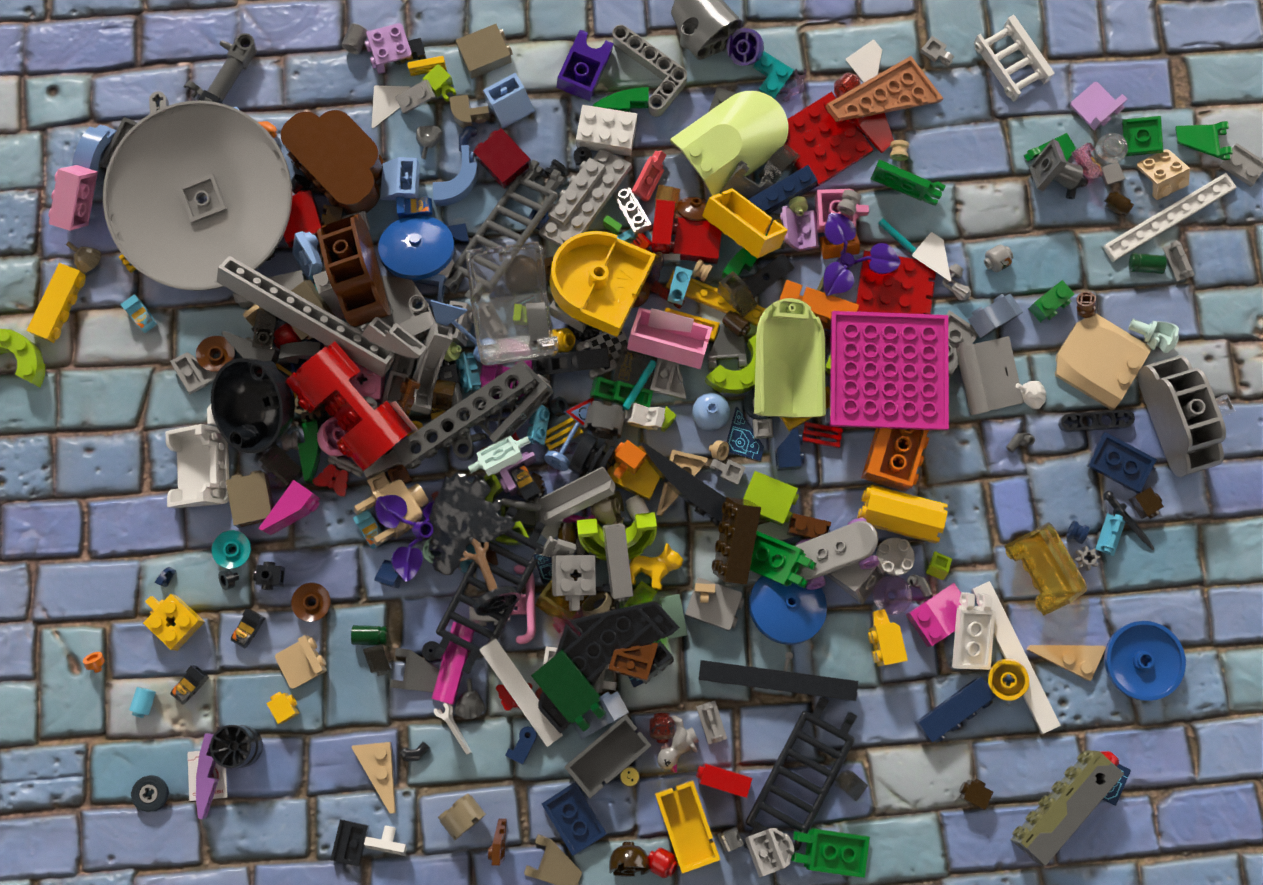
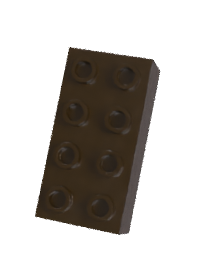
[711,497,761,585]

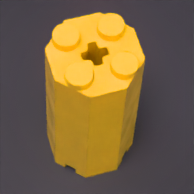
[857,485,948,544]

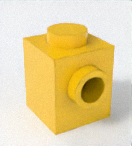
[266,692,300,724]

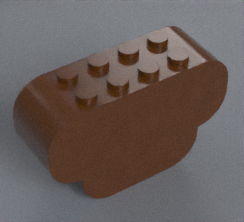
[281,110,384,215]
[317,213,390,328]

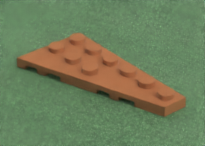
[825,56,944,122]

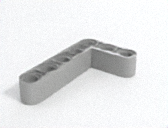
[612,25,687,117]

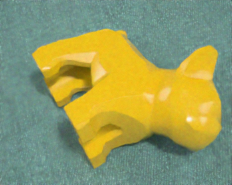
[629,543,684,590]

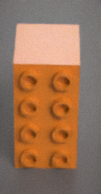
[861,428,929,492]

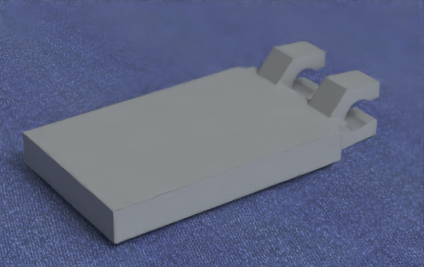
[946,310,978,377]

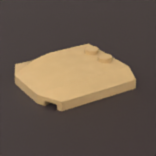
[1055,313,1151,411]

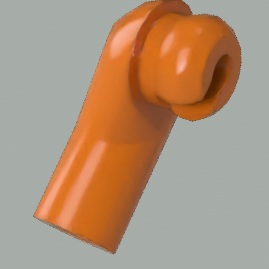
[258,121,277,138]

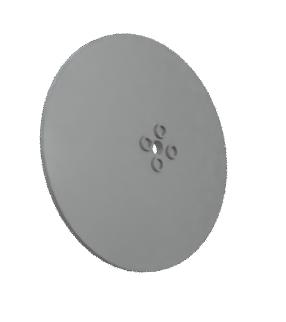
[103,101,292,291]

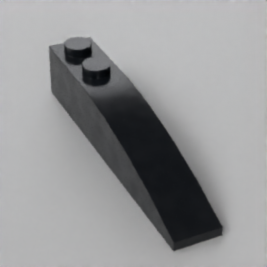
[638,442,726,527]

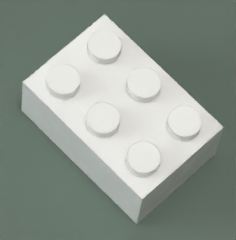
[576,105,637,157]

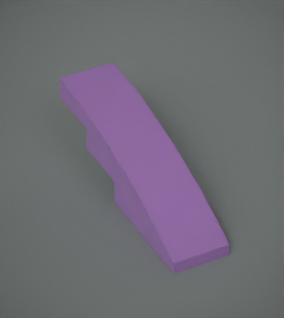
[196,733,219,819]

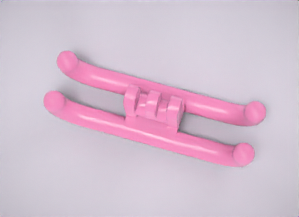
[511,565,536,644]

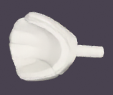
[1016,381,1046,409]

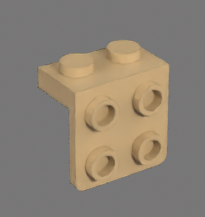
[1137,149,1190,200]
[275,635,327,689]

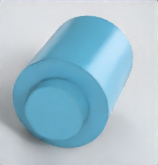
[129,687,156,718]

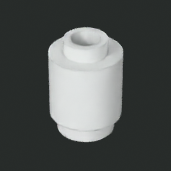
[625,495,650,522]

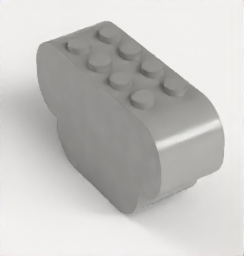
[1138,355,1226,477]

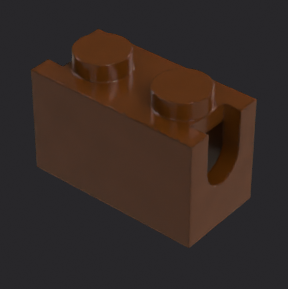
[787,513,831,539]

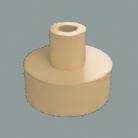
[709,440,729,461]

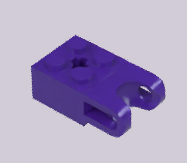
[556,30,614,101]

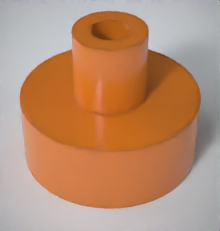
[83,652,105,673]

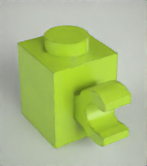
[422,64,456,102]

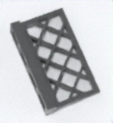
[469,359,554,443]

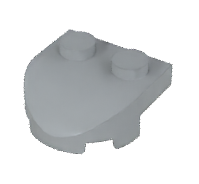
[745,828,794,878]

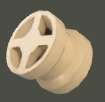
[890,140,909,161]
[692,259,713,282]

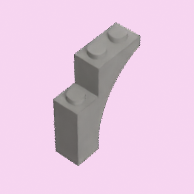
[411,322,453,414]

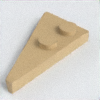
[657,450,708,516]
[1026,645,1106,681]
[352,742,396,813]

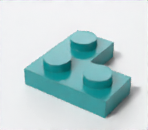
[753,51,794,99]

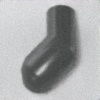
[907,574,933,598]

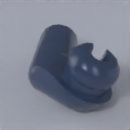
[459,126,477,152]

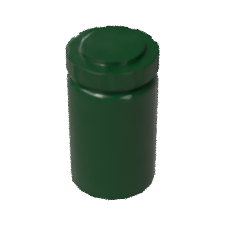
[1129,253,1167,274]
[351,625,388,646]

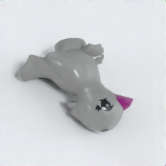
[657,715,699,773]

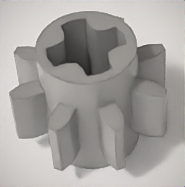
[1073,546,1100,571]

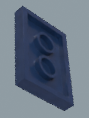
[1086,432,1157,493]
[541,782,607,856]

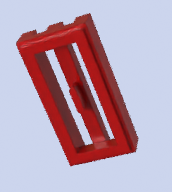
[802,422,843,448]

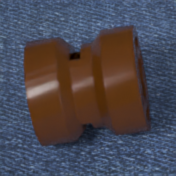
[1076,292,1096,318]

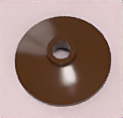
[677,197,708,221]
[196,336,235,372]
[291,582,331,622]

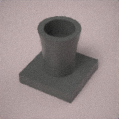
[1029,139,1083,191]

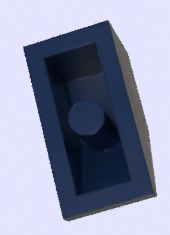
[374,558,402,589]

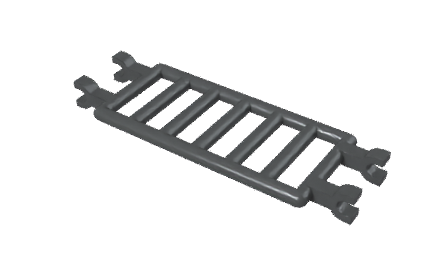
[444,160,566,306]

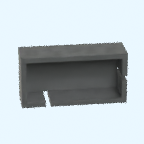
[564,715,652,798]

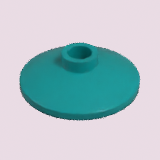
[212,530,251,569]

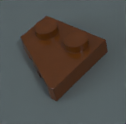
[397,377,420,416]
[609,643,658,682]

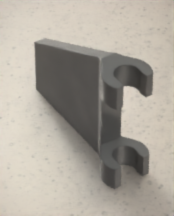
[719,160,773,200]
[708,324,747,372]
[390,648,440,692]

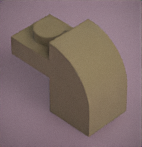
[449,95,490,128]

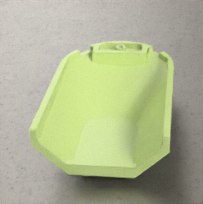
[670,91,788,196]
[754,298,826,418]

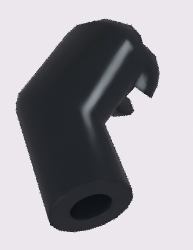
[1066,175,1089,199]
[400,741,430,762]

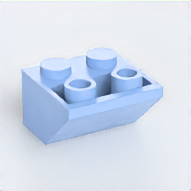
[483,73,535,129]
[380,157,420,200]

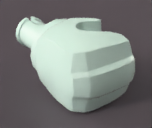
[1128,318,1179,353]

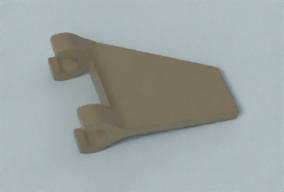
[524,834,582,885]

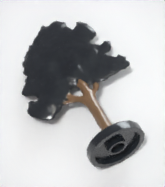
[428,472,521,616]

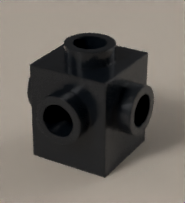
[253,562,285,590]

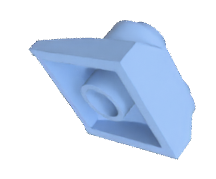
[292,231,322,282]

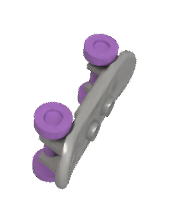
[795,518,879,590]

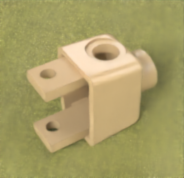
[354,480,429,547]

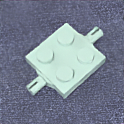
[468,435,530,476]

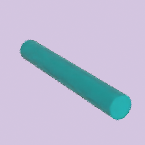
[878,218,916,254]
[622,360,657,411]

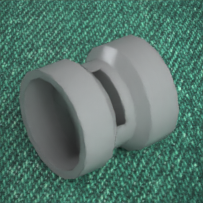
[837,190,861,216]

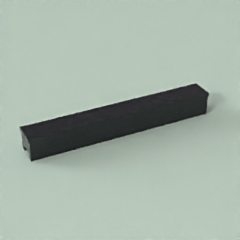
[698,660,858,701]

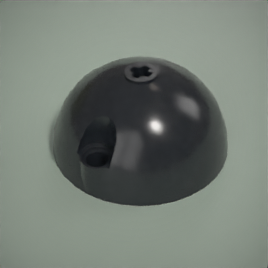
[211,358,295,454]

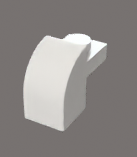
[624,403,665,430]

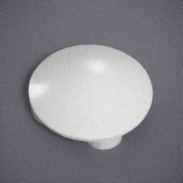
[876,538,915,576]

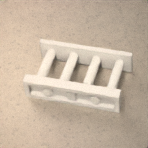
[973,15,1055,102]

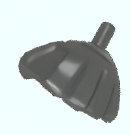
[416,125,442,160]
[455,678,485,719]

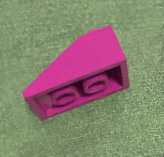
[259,480,321,535]
[905,583,961,647]

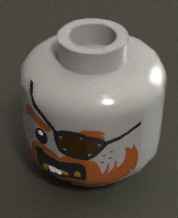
[984,244,1014,272]

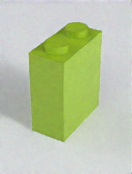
[743,471,799,526]

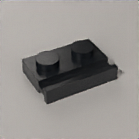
[330,819,370,867]

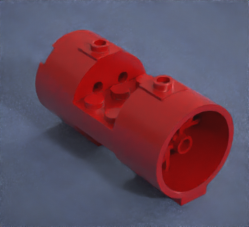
[285,341,412,471]

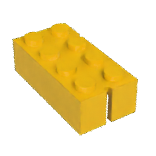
[702,188,788,258]
[655,780,720,874]

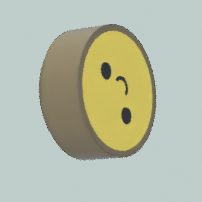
[620,766,640,787]

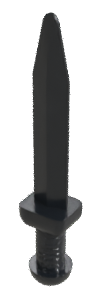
[1103,491,1154,550]

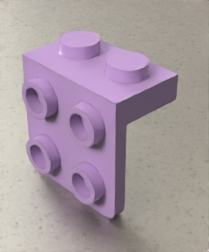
[365,23,411,74]
[1070,82,1127,130]
[780,206,819,252]
[499,451,536,496]

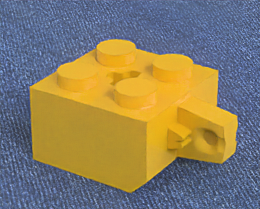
[143,594,205,651]
[867,609,908,667]

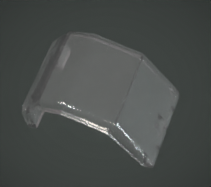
[466,242,558,365]

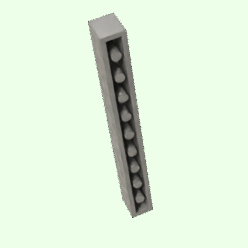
[217,256,396,378]

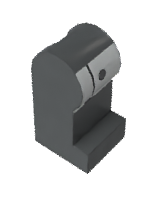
[717,826,744,852]

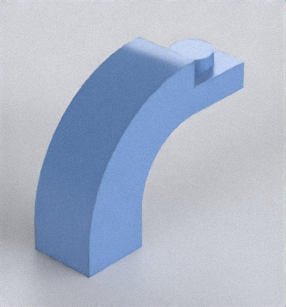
[72,125,117,181]
[433,145,479,206]

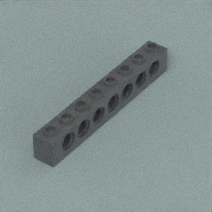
[392,361,537,469]

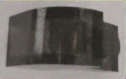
[758,144,800,185]

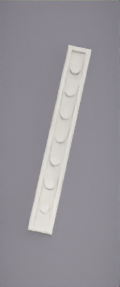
[1102,173,1237,263]
[971,581,1061,734]

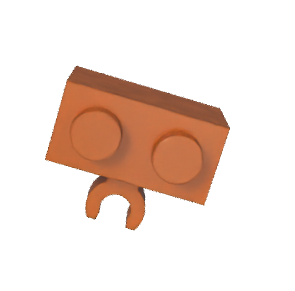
[614,440,646,479]

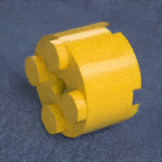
[988,659,1029,701]

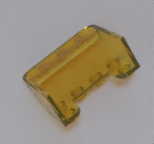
[1004,522,1087,616]

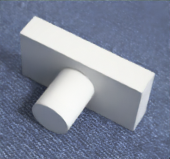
[364,826,407,856]

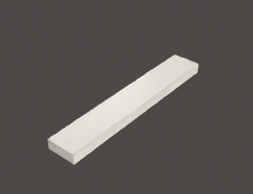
[479,638,563,747]

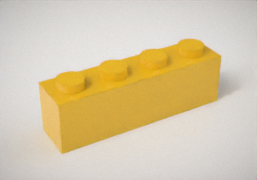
[26,263,86,343]

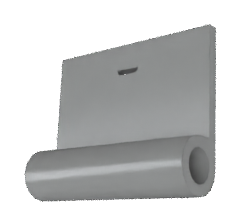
[956,336,1024,415]

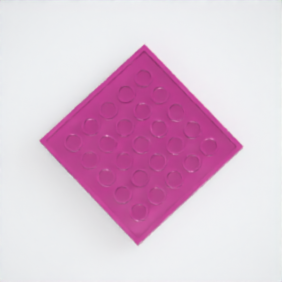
[830,311,949,431]

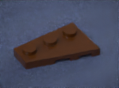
[488,818,507,866]

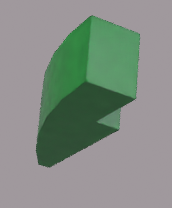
[593,87,649,112]
[722,233,768,284]
[589,377,653,408]
[297,420,321,484]

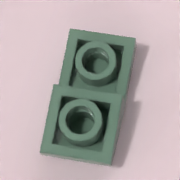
[660,594,687,639]

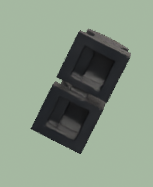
[642,641,674,684]

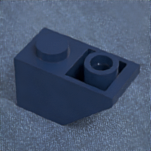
[775,428,804,471]

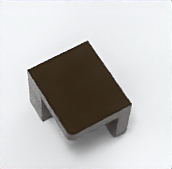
[432,379,456,410]

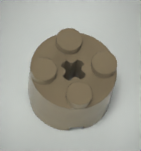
[438,793,486,841]

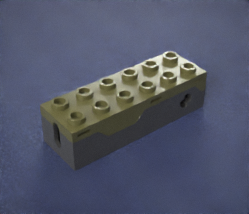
[1010,750,1124,866]

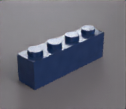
[748,165,818,215]
[915,677,996,743]

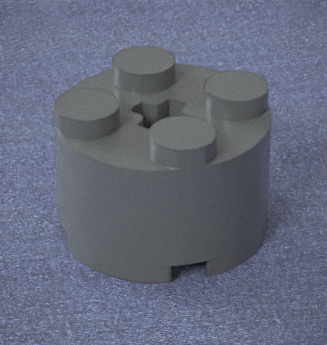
[583,401,625,440]

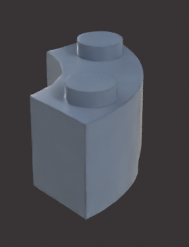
[968,294,1023,338]
[573,691,629,740]

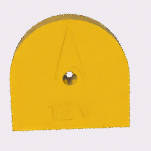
[550,231,656,337]

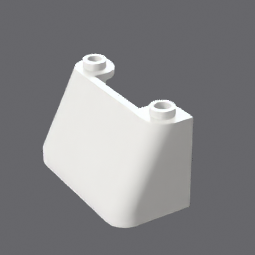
[165,424,229,508]

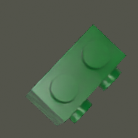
[1028,280,1075,323]

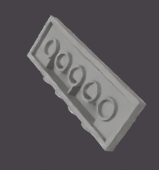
[539,149,632,247]

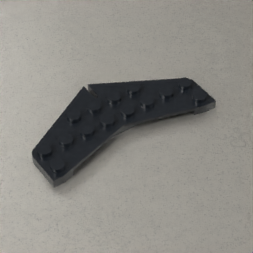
[538,601,680,734]

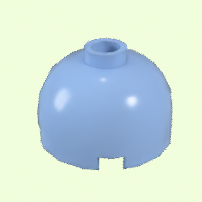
[692,392,730,431]

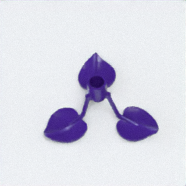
[823,213,900,296]
[375,495,434,582]

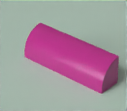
[431,622,475,705]

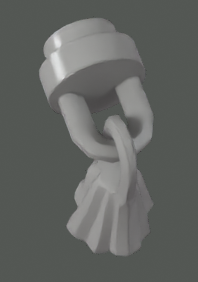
[943,264,971,301]

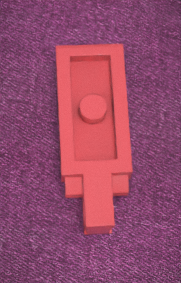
[631,151,666,202]

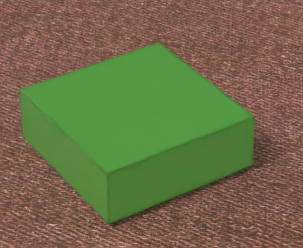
[603,216,622,235]

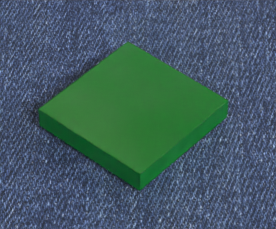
[1122,116,1163,157]

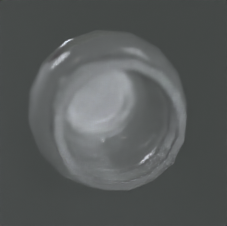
[1095,133,1128,165]

